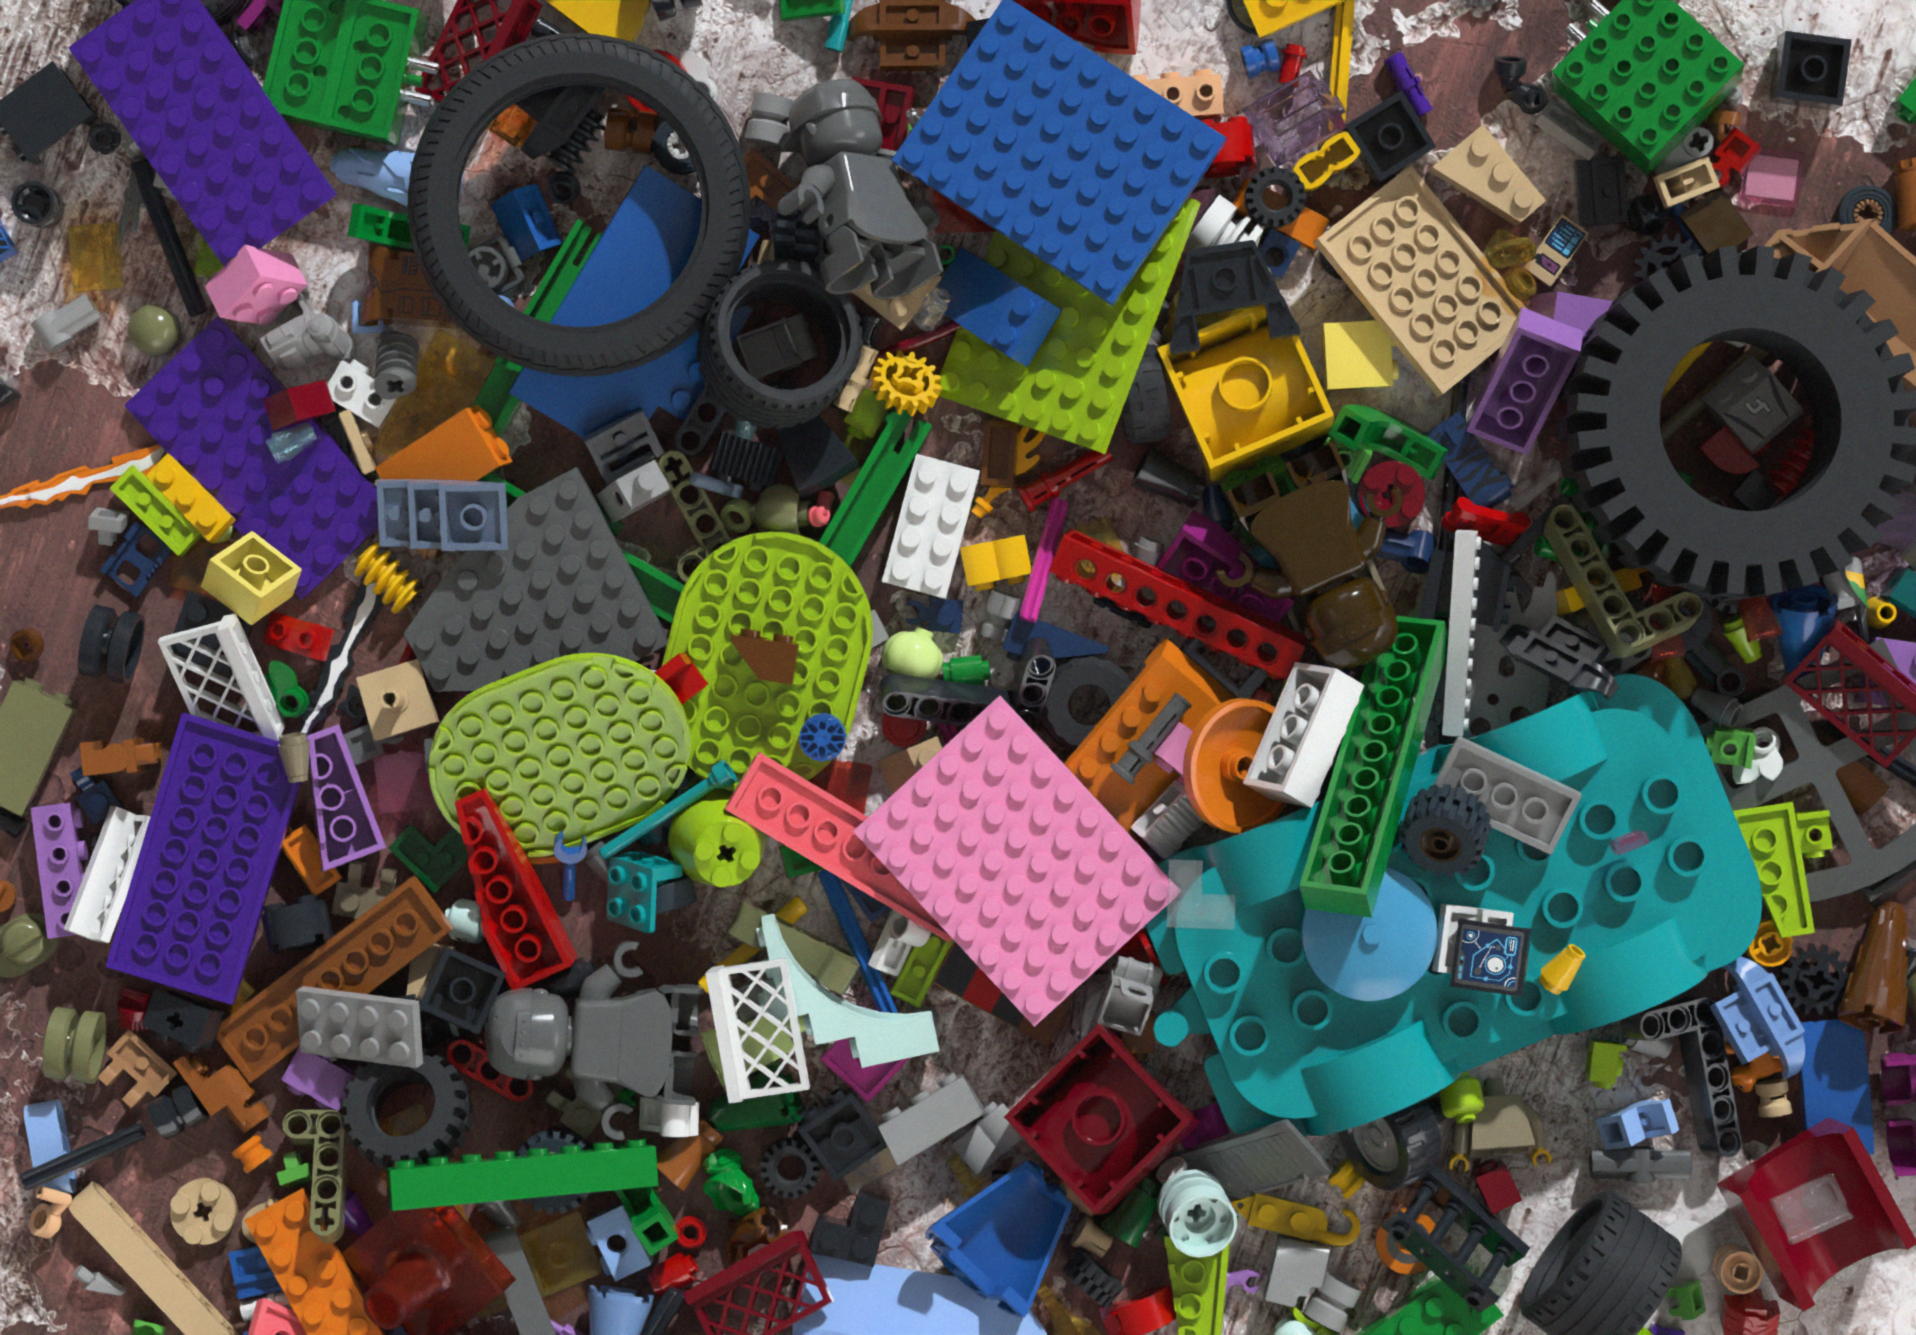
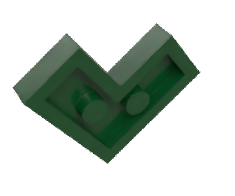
[388,824,469,893]

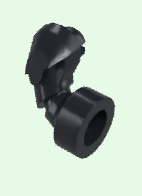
[1493,56,1547,115]

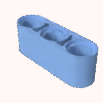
[24,1099,76,1194]

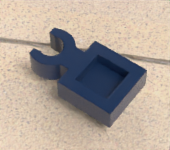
[905,598,964,634]

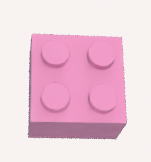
[205,245,308,326]

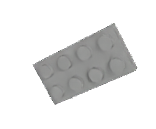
[1433,735,1582,855]
[296,986,423,1068]

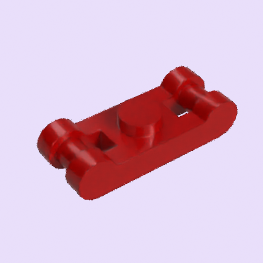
[1441,497,1531,546]

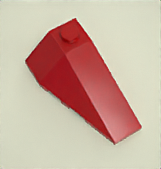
[1012,0,1141,55]

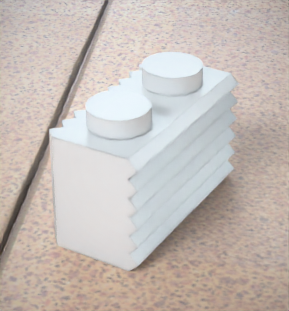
[1130,780,1204,859]

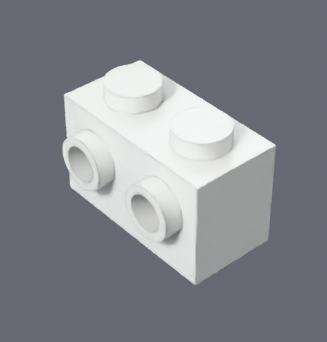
[328,359,403,429]

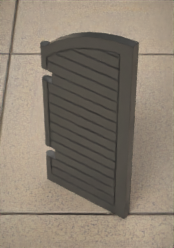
[1169,1119,1333,1200]

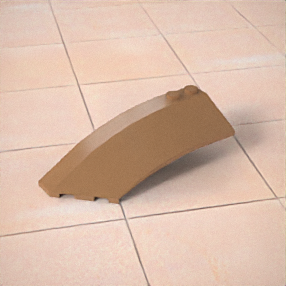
[1764,218,1916,391]

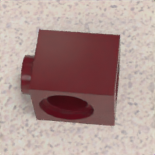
[1472,1159,1522,1214]

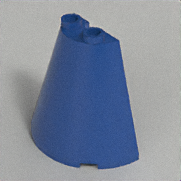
[925,1160,1073,1318]

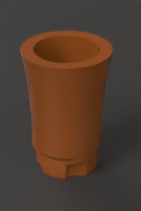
[1893,157,1916,231]
[656,1116,724,1191]

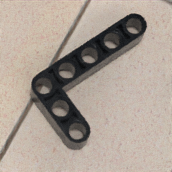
[879,637,1056,731]
[1621,997,1742,1157]

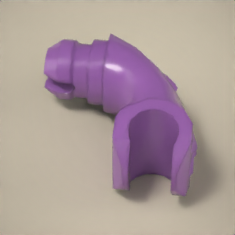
[1226,1268,1261,1294]

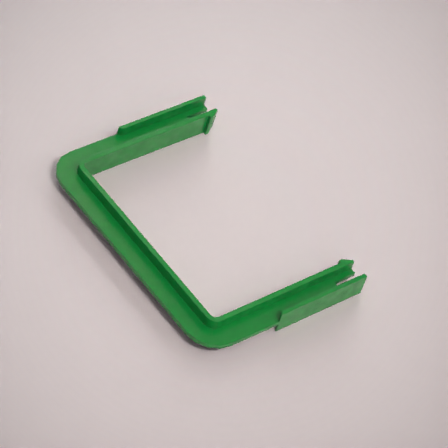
[471,219,933,623]

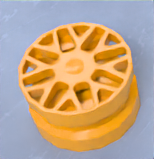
[1745,919,1794,967]

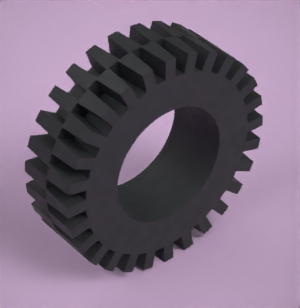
[1556,245,1916,600]

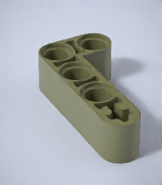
[659,451,732,582]
[727,901,860,995]
[282,1110,349,1244]

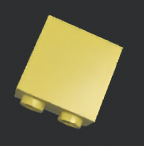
[1321,320,1399,392]

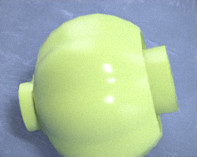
[881,627,943,679]

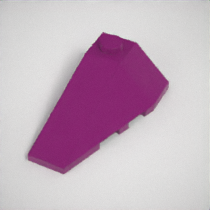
[1156,509,1296,623]

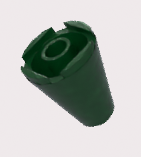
[707,1059,802,1133]

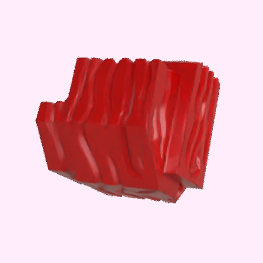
[1720,1288,1781,1335]

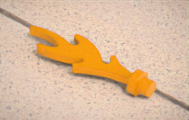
[971,426,1046,519]

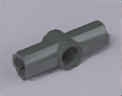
[1589,1146,1692,1183]

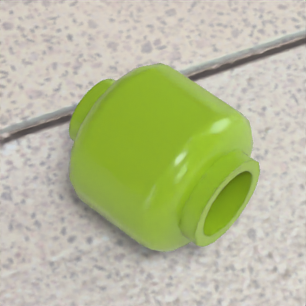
[1438,1072,1485,1123]

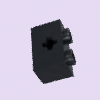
[142,988,225,1052]

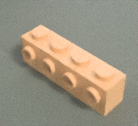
[1131,69,1224,120]

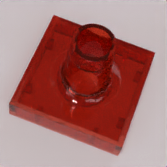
[341,1205,517,1335]

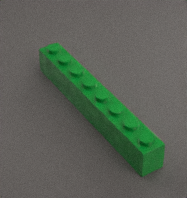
[386,1139,658,1211]

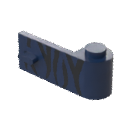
[1425,412,1514,509]

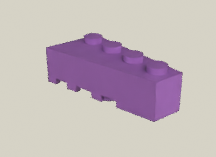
[1530,292,1613,345]
[306,724,386,872]

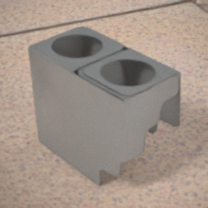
[1264,1234,1330,1307]

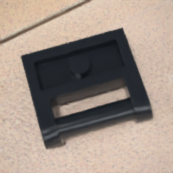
[582,407,665,487]

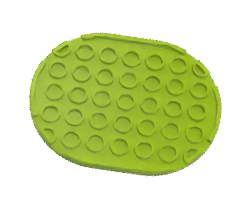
[662,531,873,792]
[428,653,691,858]

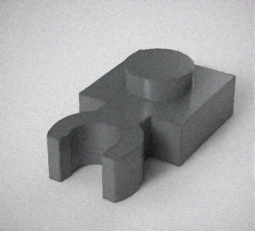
[343,724,404,765]

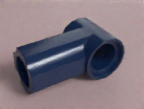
[1376,528,1437,574]

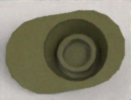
[0,913,58,978]

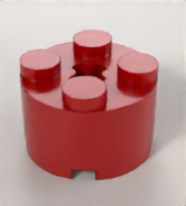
[1200,116,1257,178]

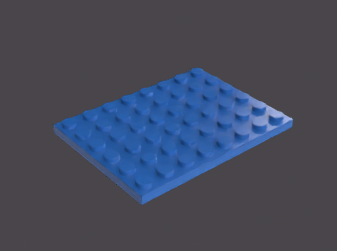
[892,0,1227,306]

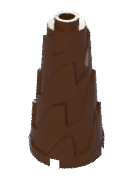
[1837,901,1909,1034]

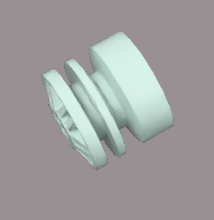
[1157,1169,1237,1258]

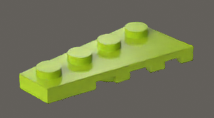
[1733,802,1815,938]
[1164,1235,1230,1335]

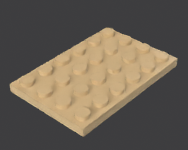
[1313,165,1527,398]

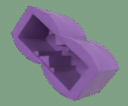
[281,1046,356,1111]

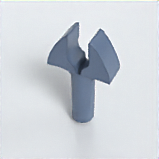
[690,472,744,500]

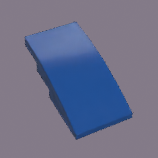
[1798,1019,1874,1155]

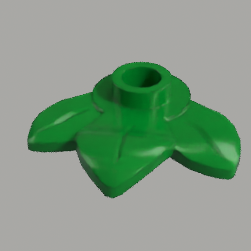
[264,661,309,719]

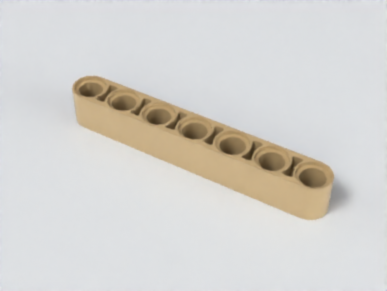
[68,1182,240,1335]

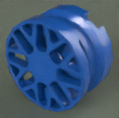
[799,713,847,761]

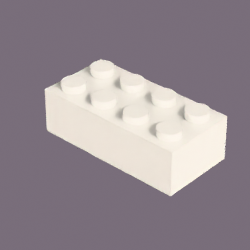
[882,454,980,599]
[1243,662,1364,808]

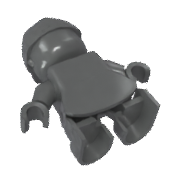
[778,79,943,299]
[484,939,704,1140]

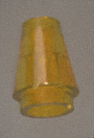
[1662,652,1699,700]

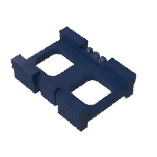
[100,521,173,598]

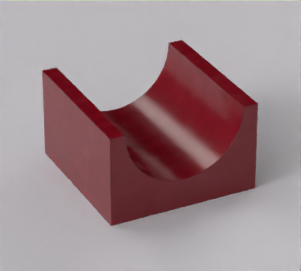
[1004,1024,1202,1215]
[1716,1117,1916,1311]

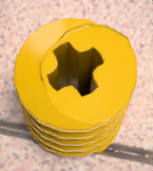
[353,541,424,614]

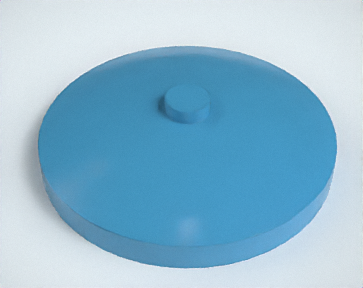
[1301,867,1437,1001]

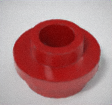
[676,1215,707,1249]

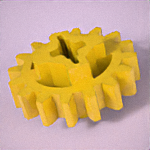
[869,350,942,416]

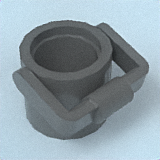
[468,236,525,295]

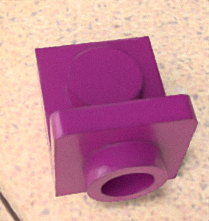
[236,0,284,35]
[1181,1102,1230,1149]

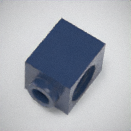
[1259,228,1301,282]

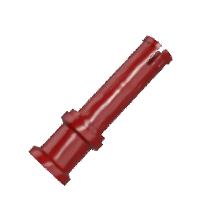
[1016,448,1114,513]

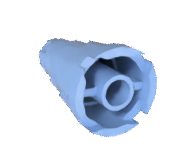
[330,147,464,207]

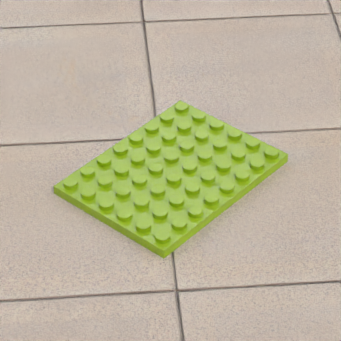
[939,197,1201,454]

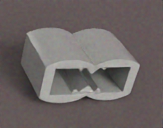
[951,1101,1023,1175]

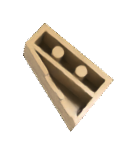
[1427,124,1547,226]

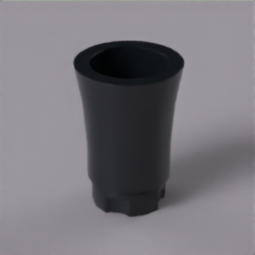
[1130,445,1207,508]

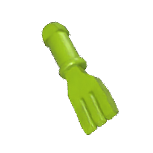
[1288,1306,1337,1335]

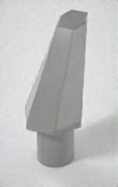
[73,1265,127,1296]

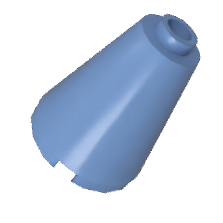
[588,1285,654,1335]

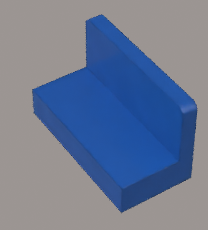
[492,183,563,263]

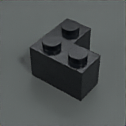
[810,1190,891,1267]

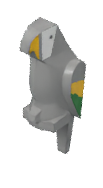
[1821,554,1869,643]

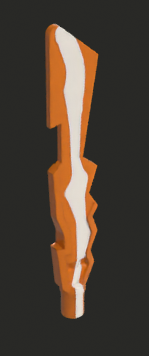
[0,444,165,509]

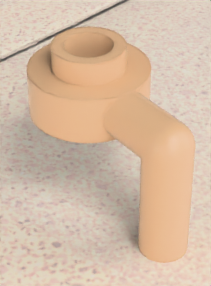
[29,1185,72,1239]

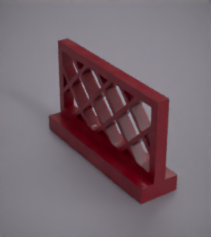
[414,0,543,102]
[1783,620,1916,768]
[683,1230,835,1335]

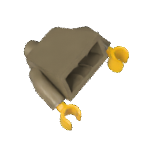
[1449,1078,1552,1172]

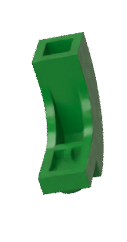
[347,203,471,252]
[1328,404,1449,480]
[613,1140,678,1256]

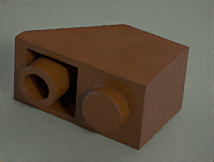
[731,628,800,685]

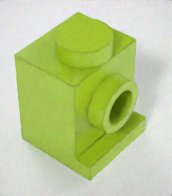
[1795,809,1833,858]
[1584,1038,1627,1089]

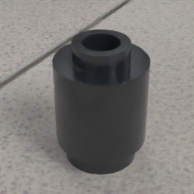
[547,957,596,999]

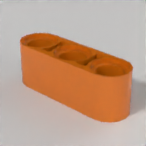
[1232,178,1330,251]

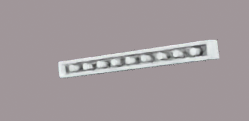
[1442,529,1481,737]

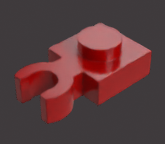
[1712,127,1763,189]

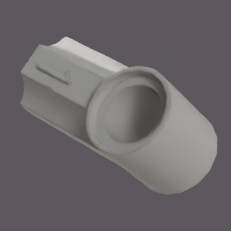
[31,293,102,353]

